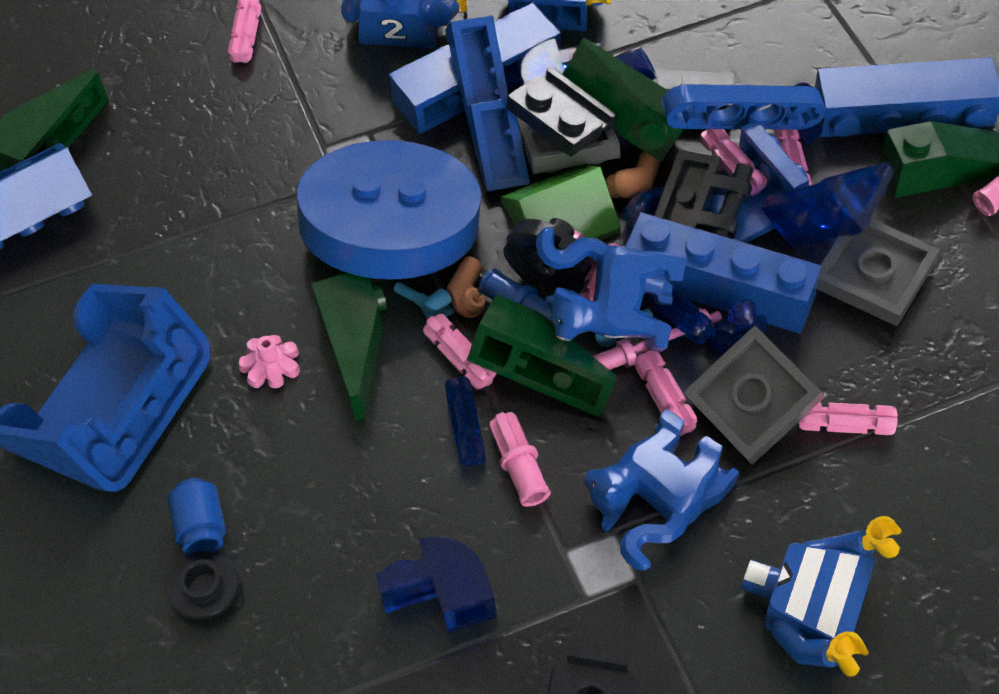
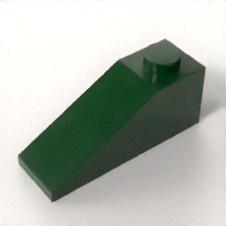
[562,38,683,162]
[0,69,108,172]
[879,121,999,198]
[311,273,387,421]
[467,294,617,418]

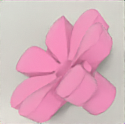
[239,335,300,388]

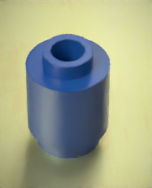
[167,478,226,556]

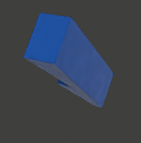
[445,15,530,193]

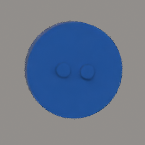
[297,140,481,279]

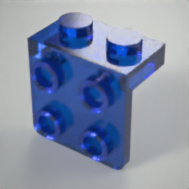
[761,162,894,247]

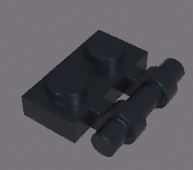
[654,150,754,239]

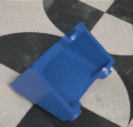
[0,284,211,492]

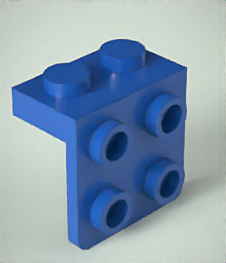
[708,120,809,243]

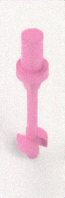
[593,308,722,370]

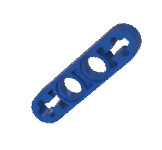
[661,84,827,130]

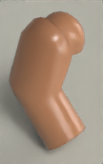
[605,151,661,199]
[446,256,486,318]

